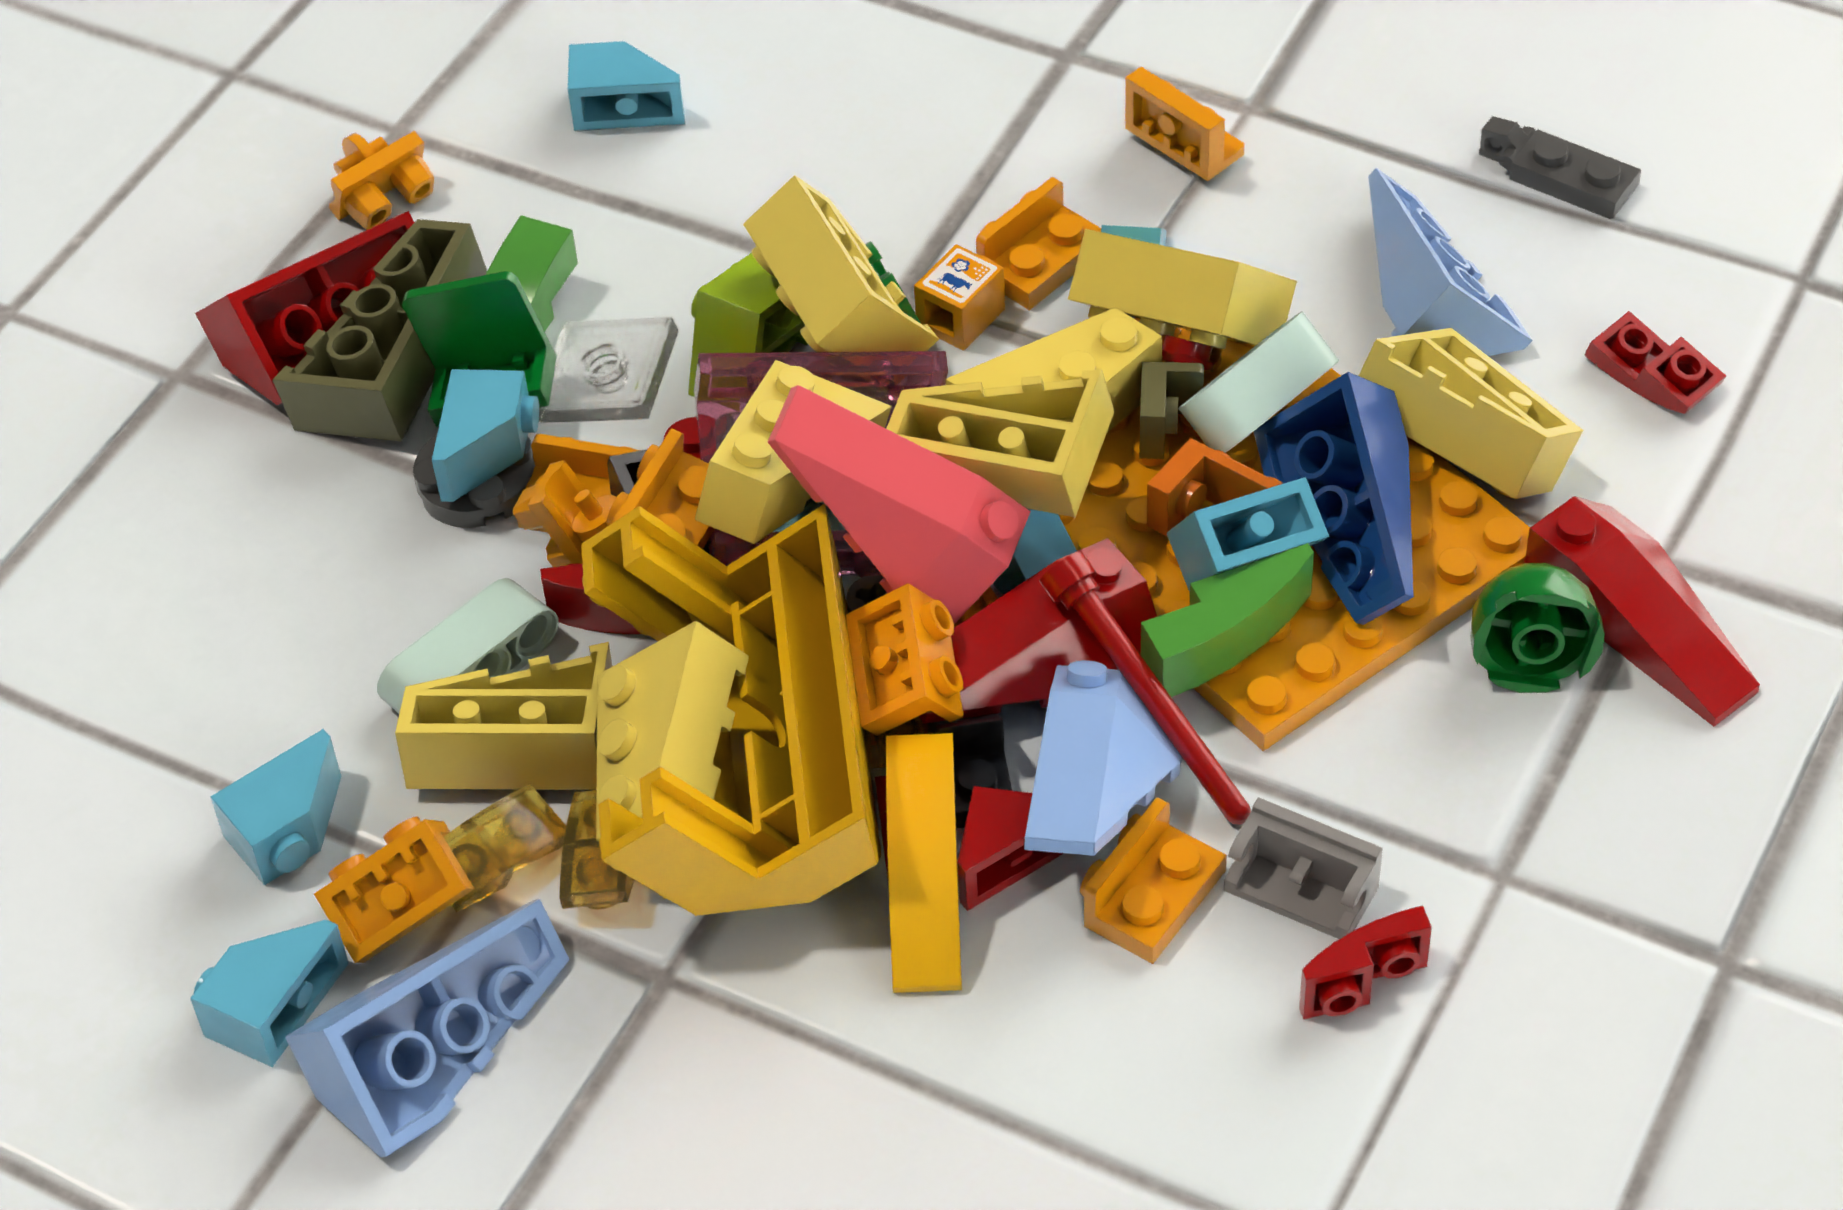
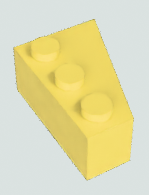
[743,175,939,387]
[1068,229,1297,349]
[945,307,1162,433]
[1359,328,1583,499]
[694,360,892,544]
[886,369,1114,517]
[596,621,749,841]
[395,642,612,790]

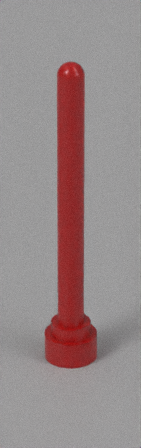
[1039,551,1251,825]

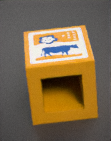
[914,244,1005,351]

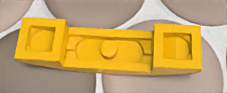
[886,733,962,993]

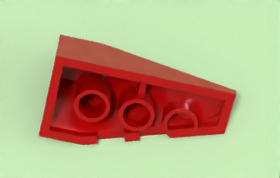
[195,211,414,405]
[1525,496,1760,727]
[919,538,1157,723]

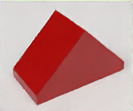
[957,786,1064,911]

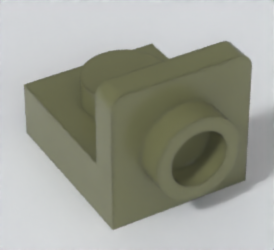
[1139,362,1204,459]

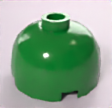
[1470,563,1605,693]

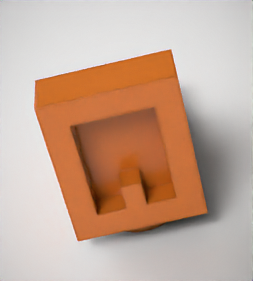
[1147,438,1283,537]

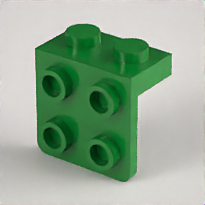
[402,271,557,427]

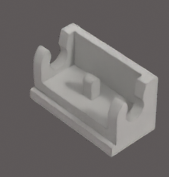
[1224,797,1383,939]

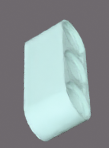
[1178,311,1339,453]
[377,578,559,713]

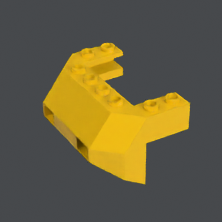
[581,504,882,916]

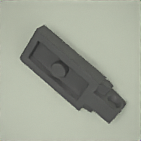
[1479,116,1641,219]

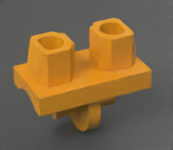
[329,130,434,230]
[513,460,616,567]

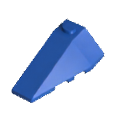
[1254,372,1414,625]

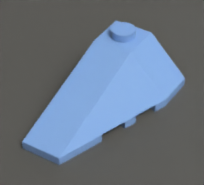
[1368,168,1533,356]
[1024,660,1182,856]
[285,899,570,1157]

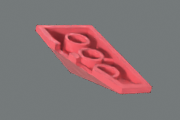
[768,385,1031,624]

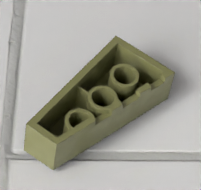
[273,219,487,442]

